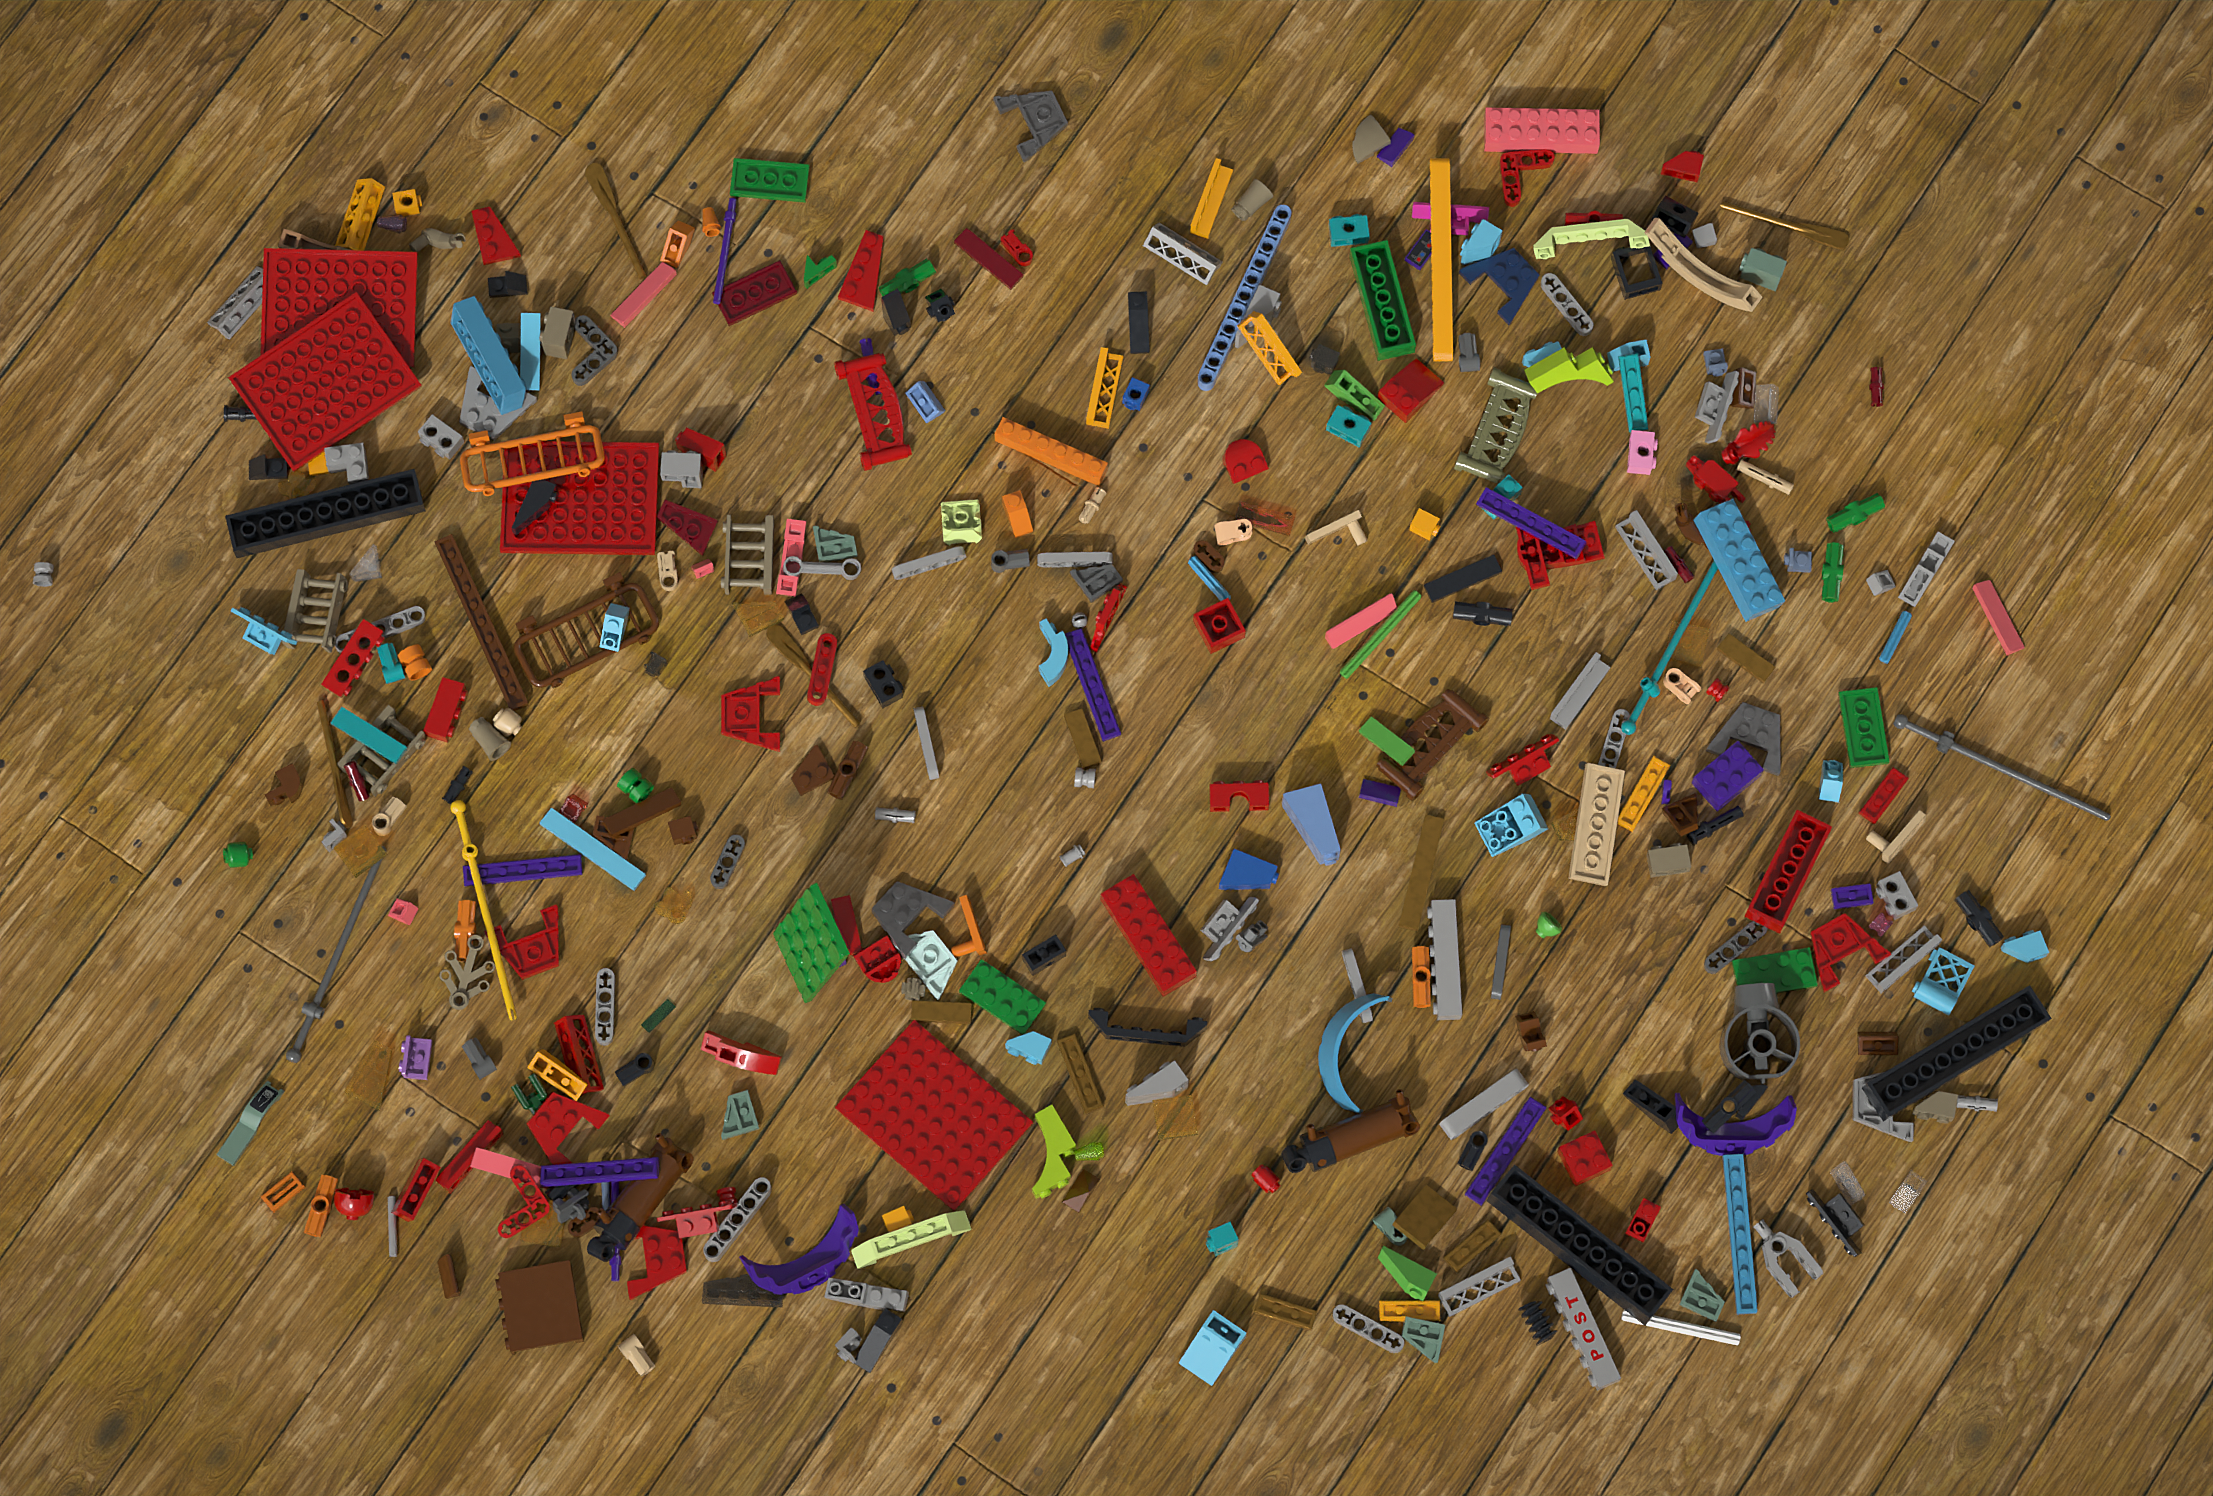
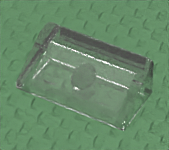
[1754,384,1779,424]
[1830,1161,1865,1205]

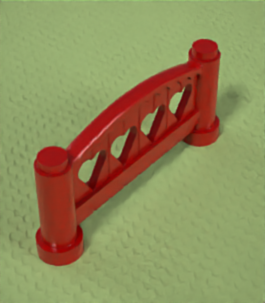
[834,353,912,471]

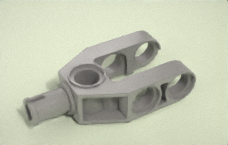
[1753,1219,1823,1298]

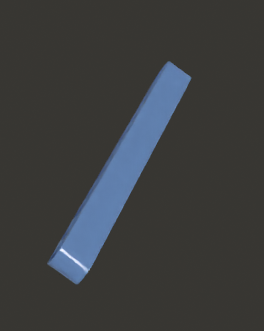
[1198,205,1291,391]

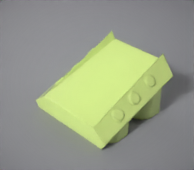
[941,499,982,546]

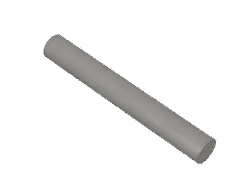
[388,1196,397,1257]

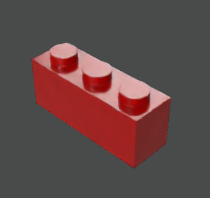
[423,677,468,743]
[391,1158,441,1222]

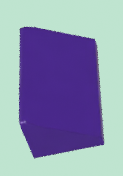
[1377,128,1414,167]
[1359,779,1401,807]

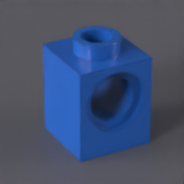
[1122,377,1150,411]

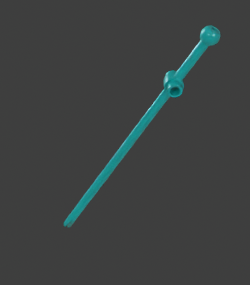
[1621,561,1718,735]

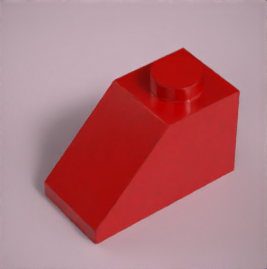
[1661,150,1704,182]

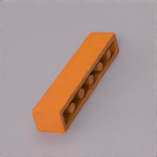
[995,417,1108,487]

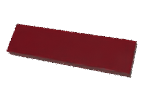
[954,228,1024,290]

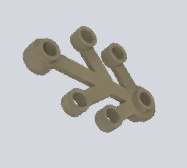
[439,935,495,1010]

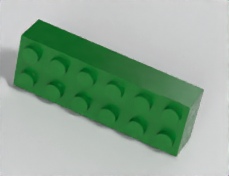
[1349,240,1416,361]

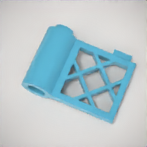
[1912,947,1974,1016]

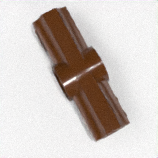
[827,740,869,800]

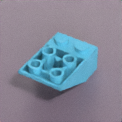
[1474,794,1549,857]
[1179,1310,1247,1386]

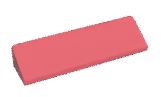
[610,262,677,328]
[1972,580,2025,656]
[1325,593,1397,649]

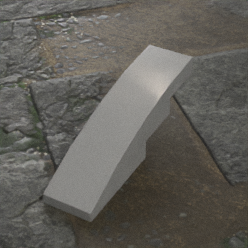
[1898,532,1955,607]

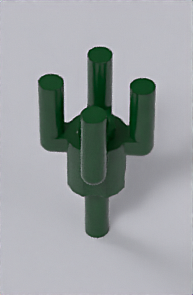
[511,1073,548,1115]

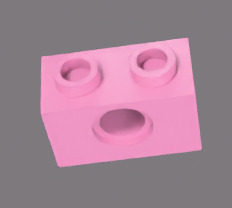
[1627,430,1658,475]

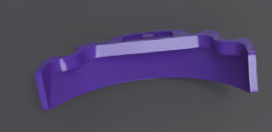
[1675,1093,1797,1156]
[739,1203,859,1295]

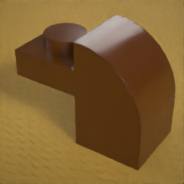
[264,763,303,806]
[1515,1011,1547,1052]

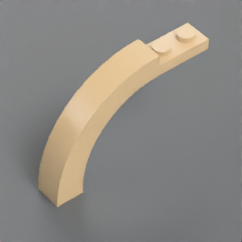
[1644,218,1762,312]

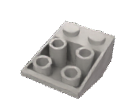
[1125,1061,1188,1106]

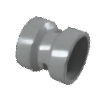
[33,562,54,587]
[1074,767,1096,788]

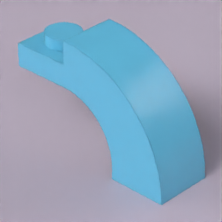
[1039,619,1068,687]

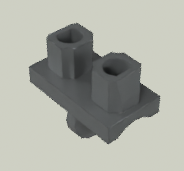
[1235,920,1269,952]
[553,1187,589,1224]

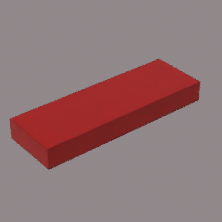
[1858,767,1909,825]
[831,895,862,955]

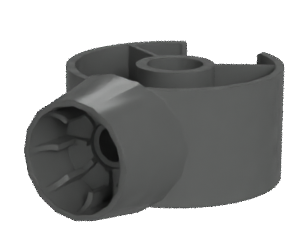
[1719,983,1800,1084]

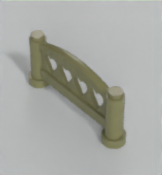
[1454,367,1537,484]

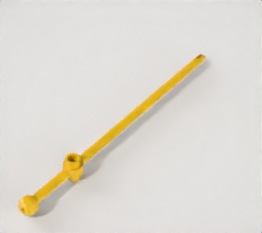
[450,800,517,1020]

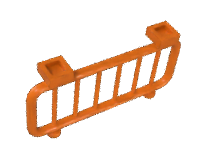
[460,411,605,496]

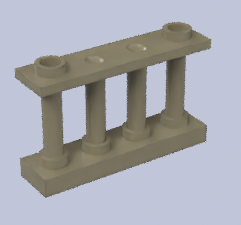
[721,515,774,595]
[281,569,348,653]
[337,705,426,797]

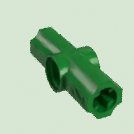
[879,258,936,297]
[1826,493,1885,533]
[1821,542,1844,603]

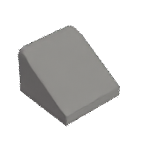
[1692,223,1717,248]
[1866,570,1896,596]

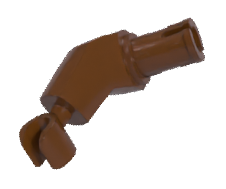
[1675,503,1709,550]

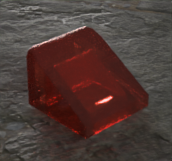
[559,794,588,823]

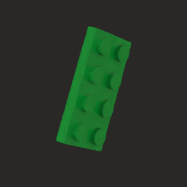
[730,158,810,203]
[1838,687,1890,768]
[1732,947,1818,994]
[959,959,1046,1035]

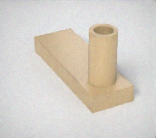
[1305,510,1368,546]
[1866,810,1926,864]

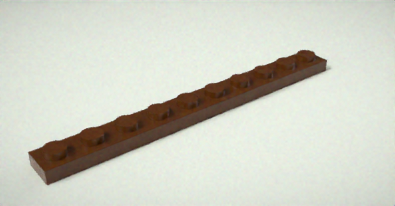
[434,534,529,711]

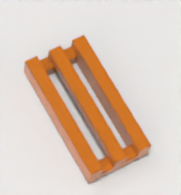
[261,1171,305,1213]

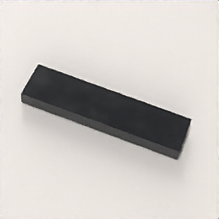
[1423,555,1502,603]

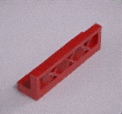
[554,1015,604,1097]
[435,1120,504,1194]

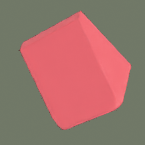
[691,559,714,578]
[388,898,418,925]

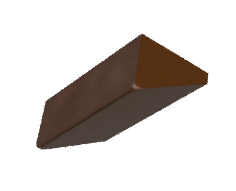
[1730,367,1756,409]
[1857,1032,1899,1055]
[437,1254,460,1299]

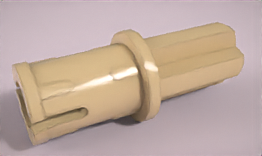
[1079,487,1106,524]

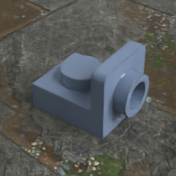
[1703,349,1728,376]
[1784,548,1812,573]

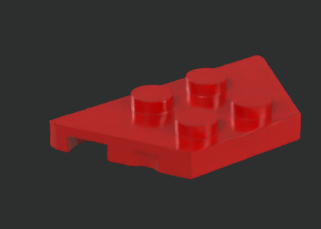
[1090,584,1128,652]

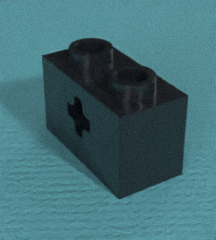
[1022,934,1066,976]

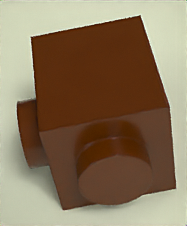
[668,816,699,845]

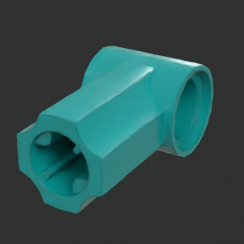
[377,643,405,684]

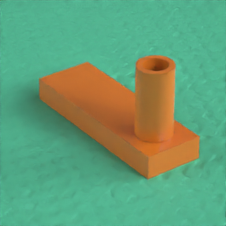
[951,895,987,958]

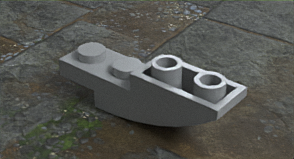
[825,1278,909,1312]

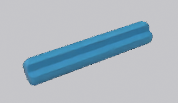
[1188,556,1231,601]
[1879,611,1912,664]

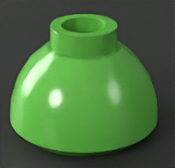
[1535,912,1562,938]

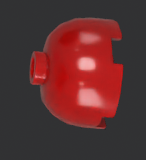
[334,1187,375,1220]

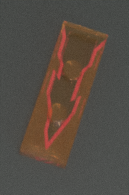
[1234,501,1295,537]

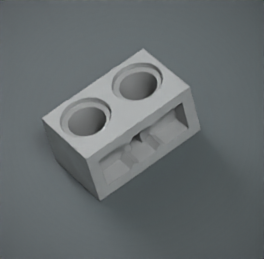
[418,415,464,460]
[1876,871,1918,920]

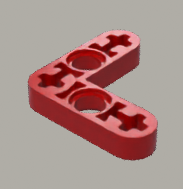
[1499,149,1555,207]
[498,1164,550,1238]

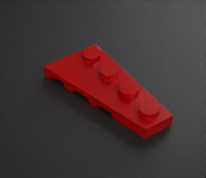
[838,230,884,312]

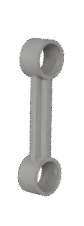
[783,556,861,580]

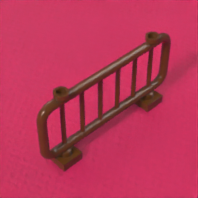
[514,572,659,688]

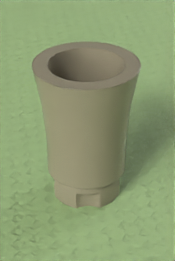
[1231,179,1274,221]
[469,717,511,761]

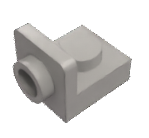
[322,819,347,852]
[835,1328,862,1364]

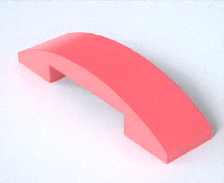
[776,519,806,596]
[470,1147,548,1189]

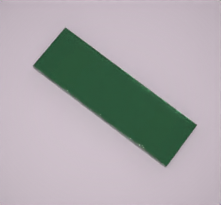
[641,999,676,1033]

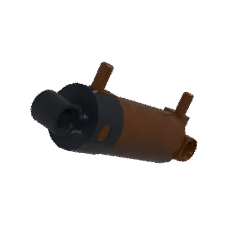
[1281,1089,1420,1173]
[587,1133,694,1262]

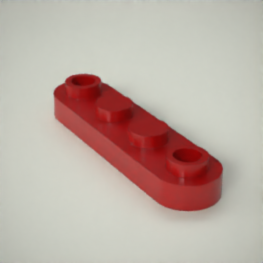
[807,633,837,706]

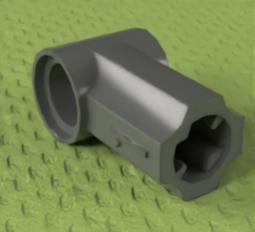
[1458,333,1480,372]
[991,549,1030,573]
[462,1038,497,1080]

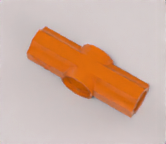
[454,900,476,962]
[1412,946,1431,1008]
[304,1175,339,1237]

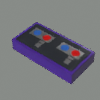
[1405,229,1431,271]

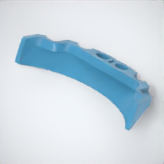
[1318,993,1393,1113]

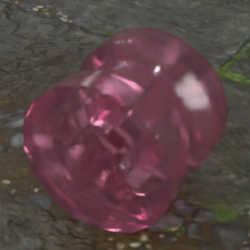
[1869,912,1894,937]

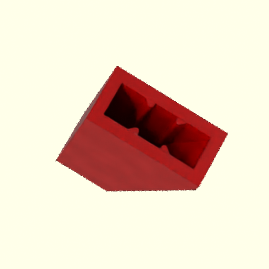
[675,427,726,472]

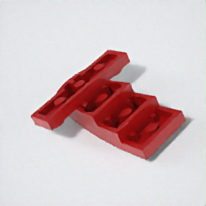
[1516,511,1605,590]

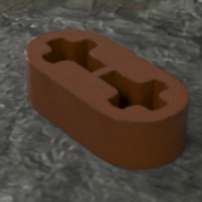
[1193,540,1225,573]
[568,1207,600,1238]

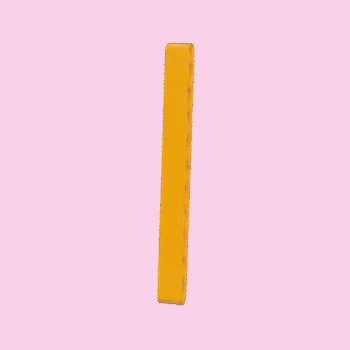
[1430,158,1453,362]

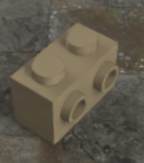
[1646,843,1691,878]

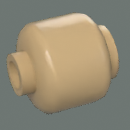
[493,708,522,737]

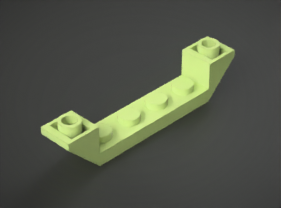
[1533,219,1650,259]
[851,1210,971,1269]

